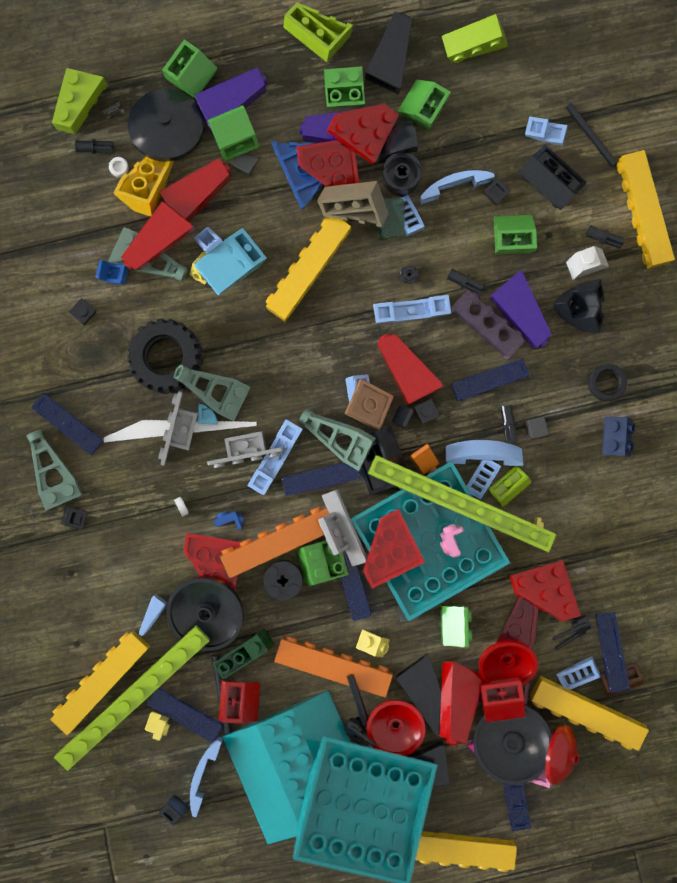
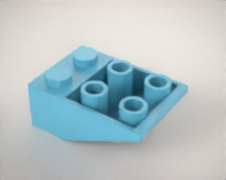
[194,228,267,295]

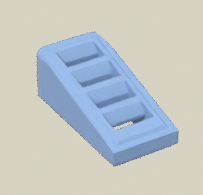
[391,195,425,237]
[194,227,223,253]
[466,460,501,499]
[139,594,168,636]
[556,656,601,690]

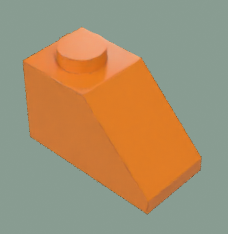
[409,444,439,475]

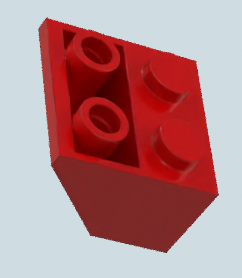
[480,677,525,723]
[219,680,260,723]

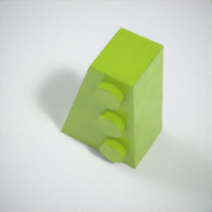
[283,3,353,62]
[442,14,508,63]
[52,68,108,135]

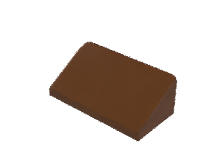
[600,662,644,696]

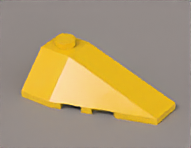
[114,157,174,217]

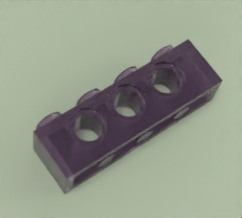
[451,290,525,360]

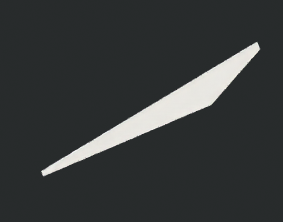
[104,420,257,442]

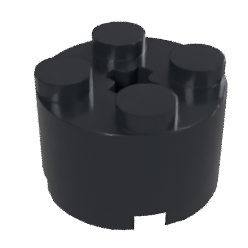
[382,152,421,197]
[263,560,303,601]

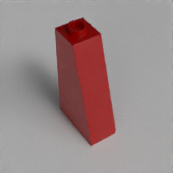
[160,158,231,222]
[121,202,197,271]
[377,333,443,405]
[440,662,484,746]

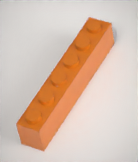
[219,506,329,578]
[274,636,393,698]

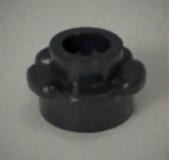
[400,265,419,284]

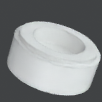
[109,157,129,177]
[174,497,189,517]

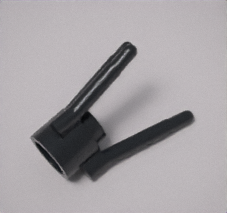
[549,615,591,650]
[343,716,376,747]

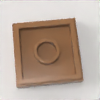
[345,379,394,430]

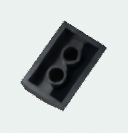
[519,144,587,211]
[361,426,407,495]

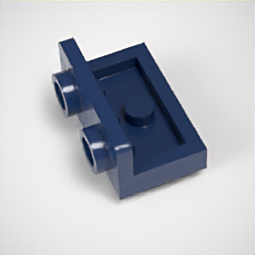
[602,417,635,457]

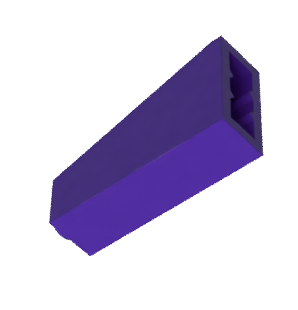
[195,68,268,135]
[299,111,346,143]
[489,270,552,349]

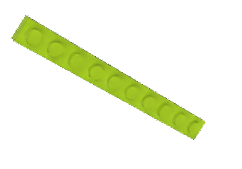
[368,456,556,552]
[54,625,210,771]

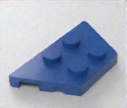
[271,141,323,210]

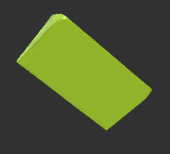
[488,466,531,507]

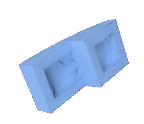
[525,117,567,146]

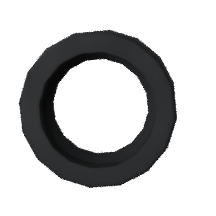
[588,364,627,401]

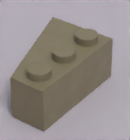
[317,181,389,227]

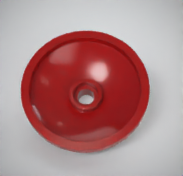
[478,640,538,686]
[367,699,425,756]
[546,725,579,785]

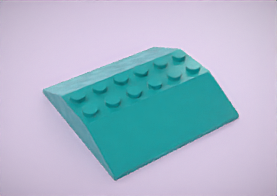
[351,461,510,621]
[222,690,351,844]
[293,736,437,883]

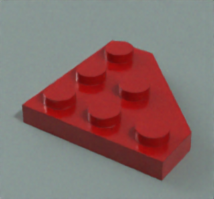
[327,104,399,164]
[296,140,359,187]
[363,509,425,588]
[183,533,241,591]
[509,560,581,622]

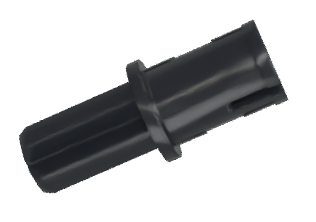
[75,139,114,154]
[586,225,625,249]
[447,268,485,294]
[500,405,517,444]

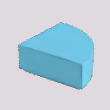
[198,404,217,425]

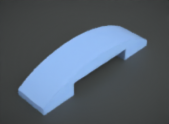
[419,170,495,205]
[373,295,451,324]
[247,419,303,495]
[445,440,523,466]
[190,737,223,817]

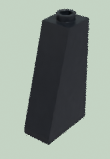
[365,12,412,95]
[395,653,441,736]
[406,741,450,787]

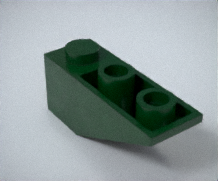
[213,628,275,680]

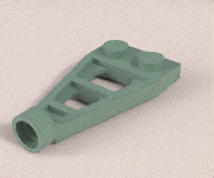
[108,227,188,282]
[174,365,251,421]
[299,409,376,471]
[26,430,83,511]

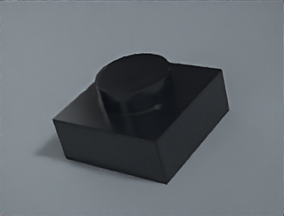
[483,178,510,206]
[69,298,97,325]
[414,399,440,424]

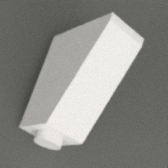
[566,246,609,280]

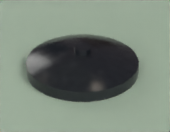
[128,89,204,162]
[166,576,244,651]
[473,705,552,785]

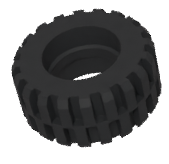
[127,319,203,394]

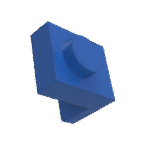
[96,260,129,285]
[214,511,245,530]

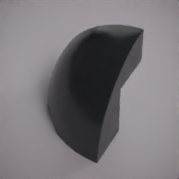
[378,119,418,163]
[553,279,604,333]

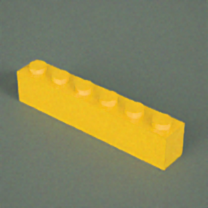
[617,150,675,269]
[266,217,351,322]
[50,631,150,735]
[530,675,649,751]
[415,831,517,872]

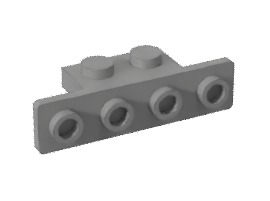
[158,389,198,466]
[207,431,285,468]
[318,490,367,566]

